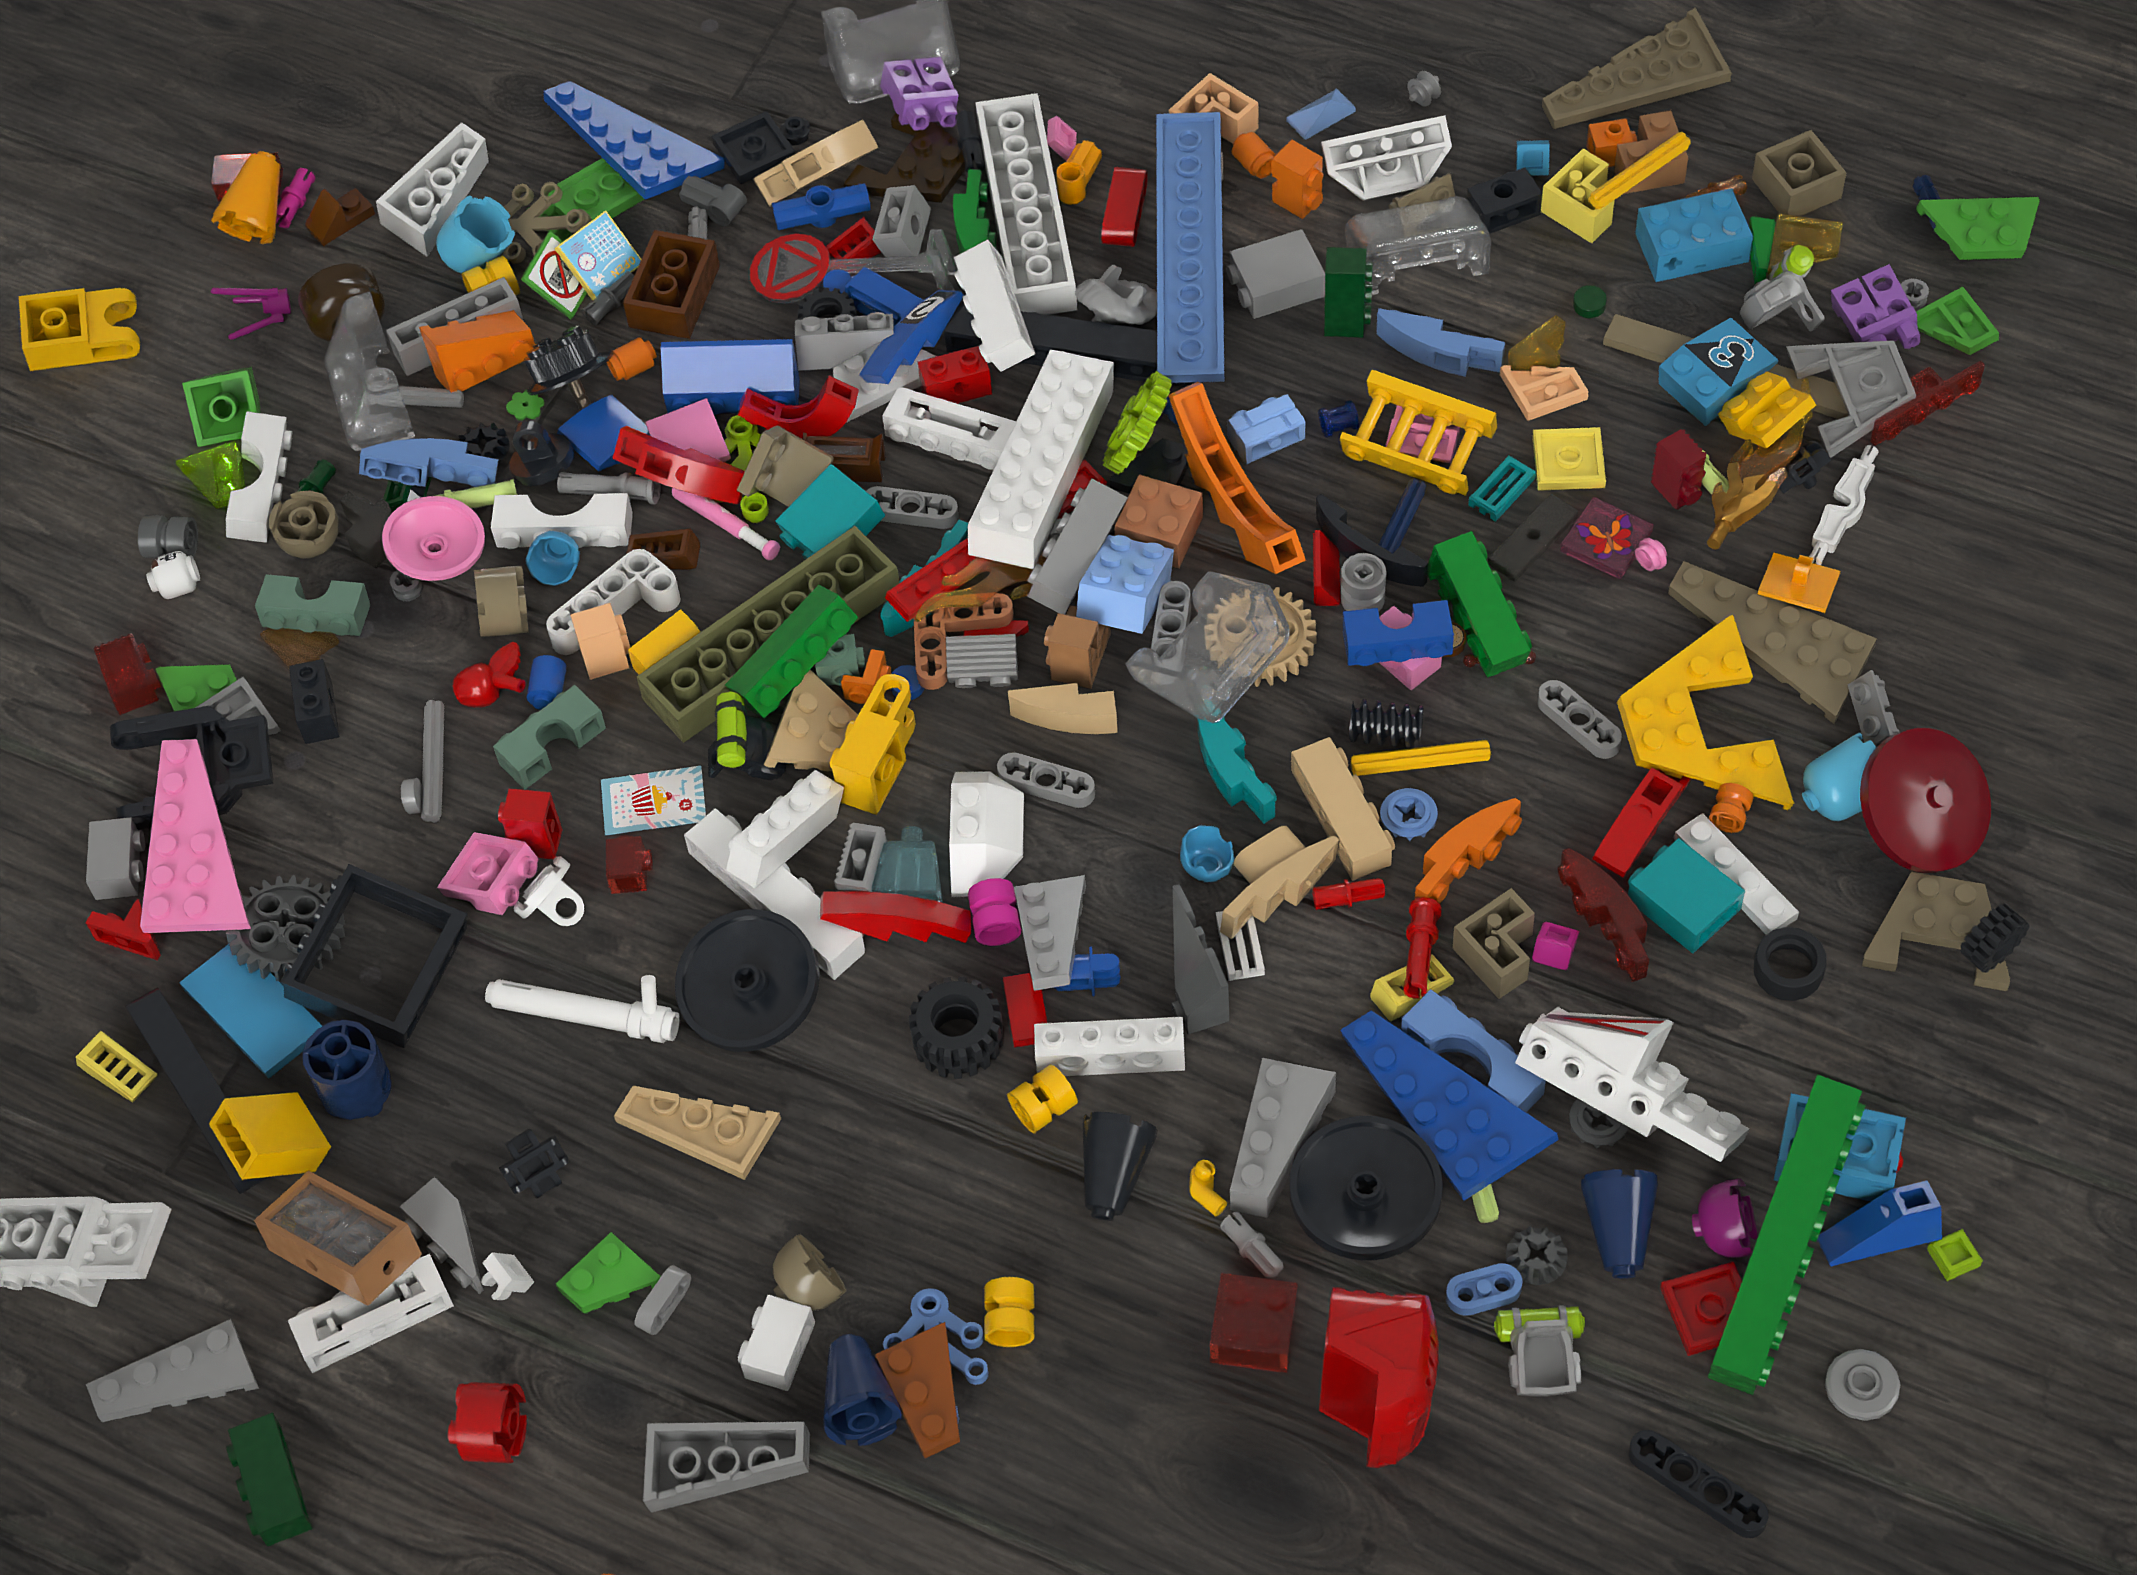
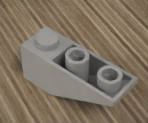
[795,312,894,371]
[400,1177,484,1294]

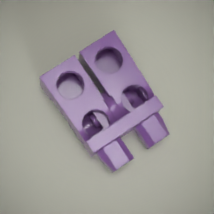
[880,57,959,130]
[1831,264,1920,349]

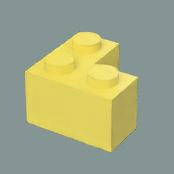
[1541,149,1615,243]

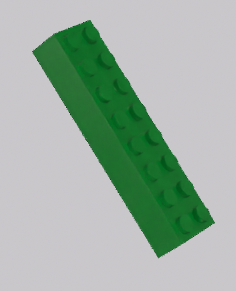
[1708,1074,1866,1395]

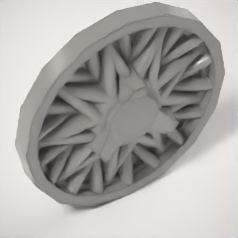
[1825,1349,1900,1421]

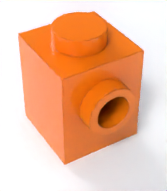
[1587,119,1637,167]

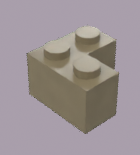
[1452,888,1535,999]

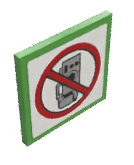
[521,231,587,320]

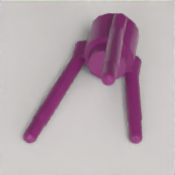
[211,288,291,340]

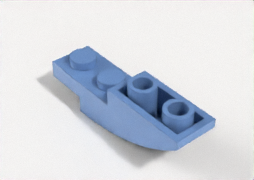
[1377,308,1505,377]
[359,438,498,487]

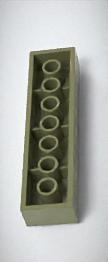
[637,526,899,743]

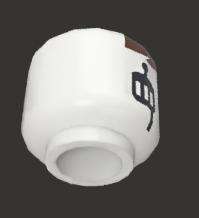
[146,551,200,599]

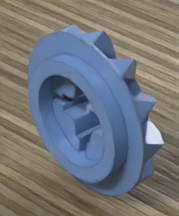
[1380,788,1438,841]

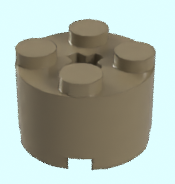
[474,566,529,637]

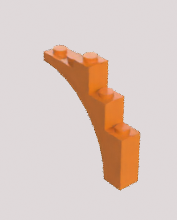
[1168,382,1306,574]

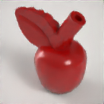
[452,642,526,708]

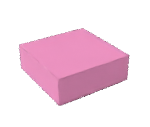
[1047,116,1077,161]

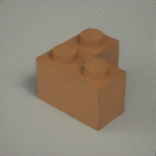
[1614,110,1688,194]
[1044,605,1111,689]

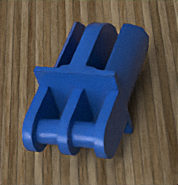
[1054,947,1121,996]

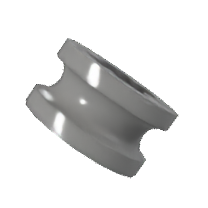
[1901,279,1929,311]

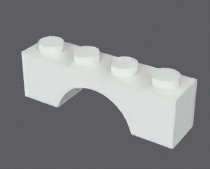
[226,412,292,543]
[491,493,633,549]

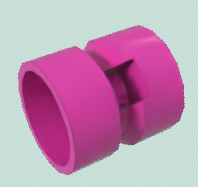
[968,878,1022,946]

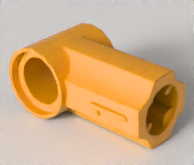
[1056,140,1102,205]

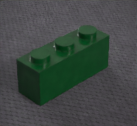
[1324,247,1373,338]
[226,1412,313,1547]

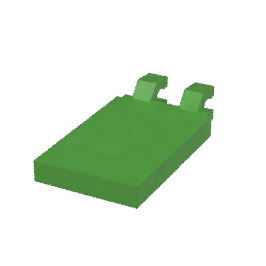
[539,158,644,241]

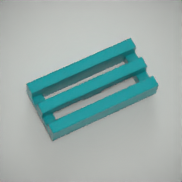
[1468,455,1536,522]

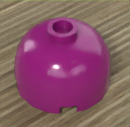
[1692,1178,1758,1257]

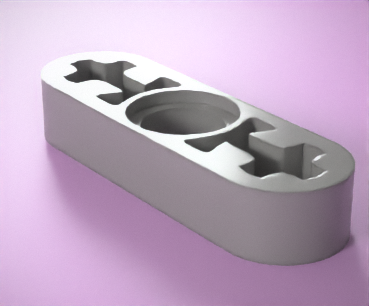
[866,486,959,529]
[1537,680,1622,759]
[997,753,1095,808]

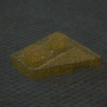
[1768,214,1843,274]

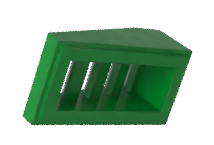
[1748,217,1776,285]

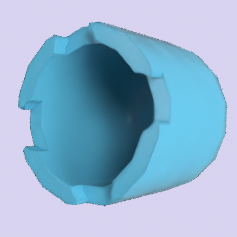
[436,196,515,273]
[1802,733,1876,821]

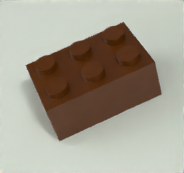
[623,230,720,339]

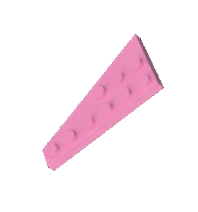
[140,739,251,933]

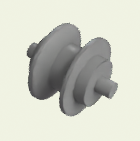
[1407,71,1441,106]

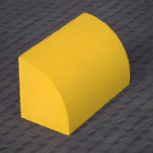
[628,609,701,675]

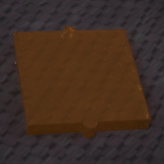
[260,628,340,668]

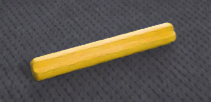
[1588,132,1691,210]
[1351,740,1491,776]

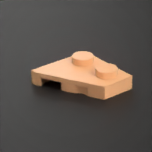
[1500,365,1589,421]

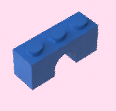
[1343,600,1454,666]

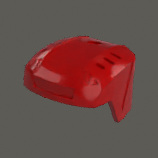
[1319,1287,1439,1468]

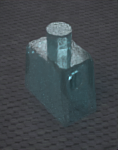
[872,826,943,903]

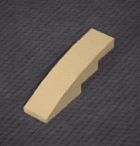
[1220,835,1339,939]

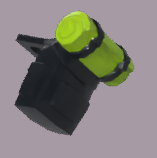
[708,692,786,781]

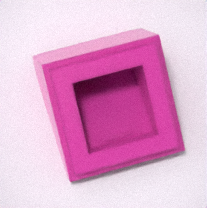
[1532,922,1579,970]

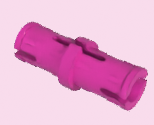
[276,168,316,228]

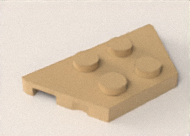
[764,670,858,771]

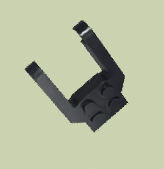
[110,705,274,829]

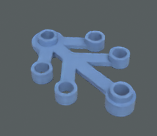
[883,1288,989,1423]

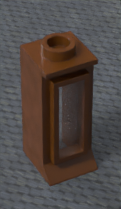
[803,433,886,482]

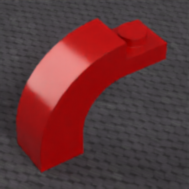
[738,376,859,439]

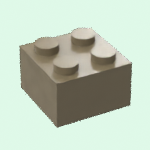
[1752,130,1846,222]

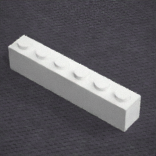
[684,808,865,980]

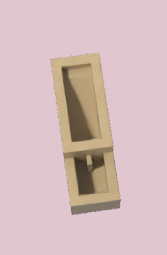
[1008,683,1118,734]

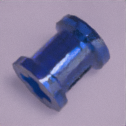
[1318,400,1359,438]

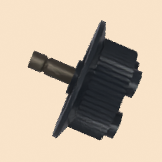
[524,325,612,410]

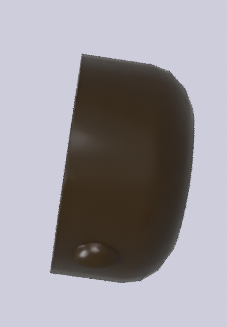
[298,263,385,343]

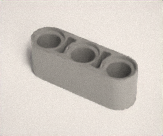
[1151,581,1191,682]

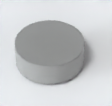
[401,778,422,814]

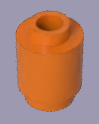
[1232,132,1275,178]
[607,337,657,381]

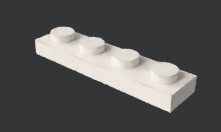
[1674,813,1799,935]

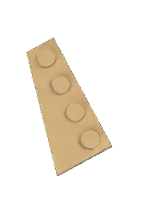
[614,1086,781,1180]

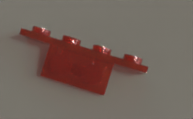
[1870,360,1985,446]

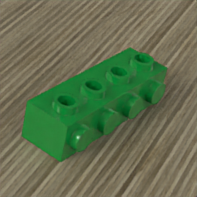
[725,585,859,718]

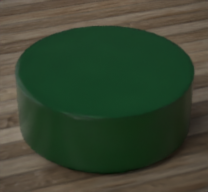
[1573,285,1607,318]

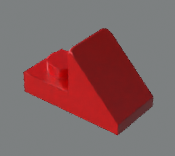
[85,899,161,961]

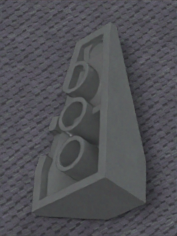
[1171,884,1229,1034]

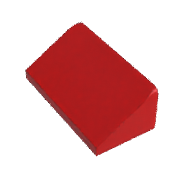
[1313,530,1341,606]

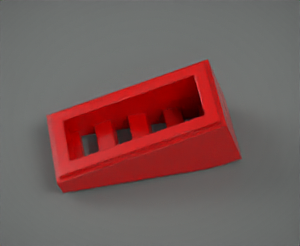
[813,217,881,273]

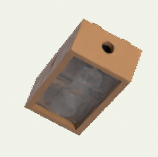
[254,1171,422,1306]

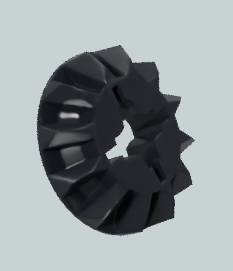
[459,422,510,463]

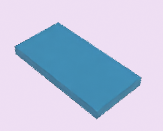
[179,944,322,1079]

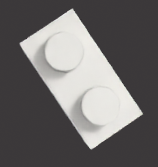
[738,1295,815,1391]

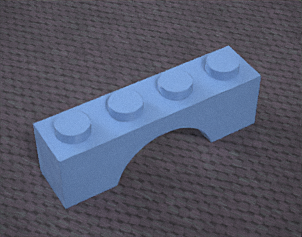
[1401,989,1546,1112]

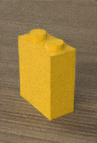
[209,1092,331,1180]

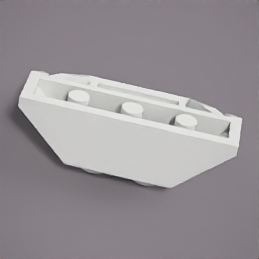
[1321,115,1452,201]
[949,771,1024,897]

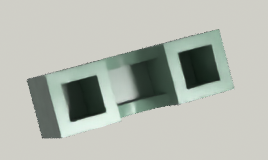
[255,574,370,636]
[493,685,606,790]

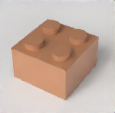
[1114,475,1203,568]

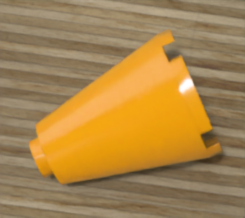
[211,151,280,244]

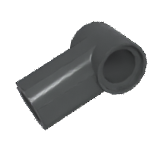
[679,176,747,227]

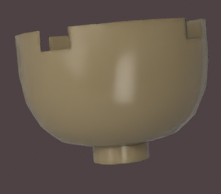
[269,491,339,559]
[773,1234,846,1311]

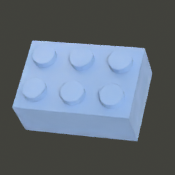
[1076,535,1174,634]

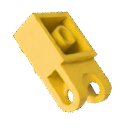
[19,288,140,371]
[830,674,916,815]

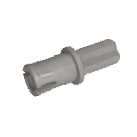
[1220,1212,1284,1279]

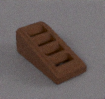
[626,528,700,570]

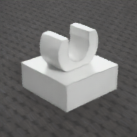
[481,1252,534,1300]

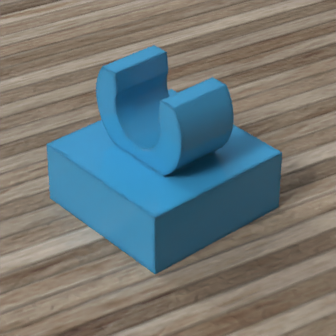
[1516,140,1550,175]

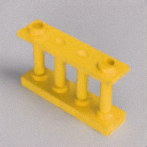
[1340,370,1497,496]

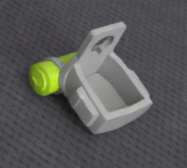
[1740,245,1825,331]
[1494,1305,1585,1396]

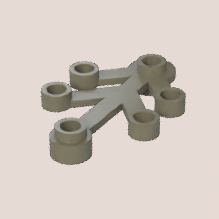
[504,182,593,264]

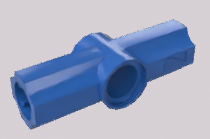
[772,183,871,230]

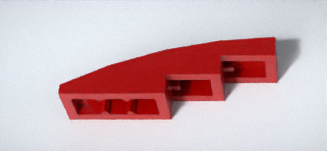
[820,891,971,943]

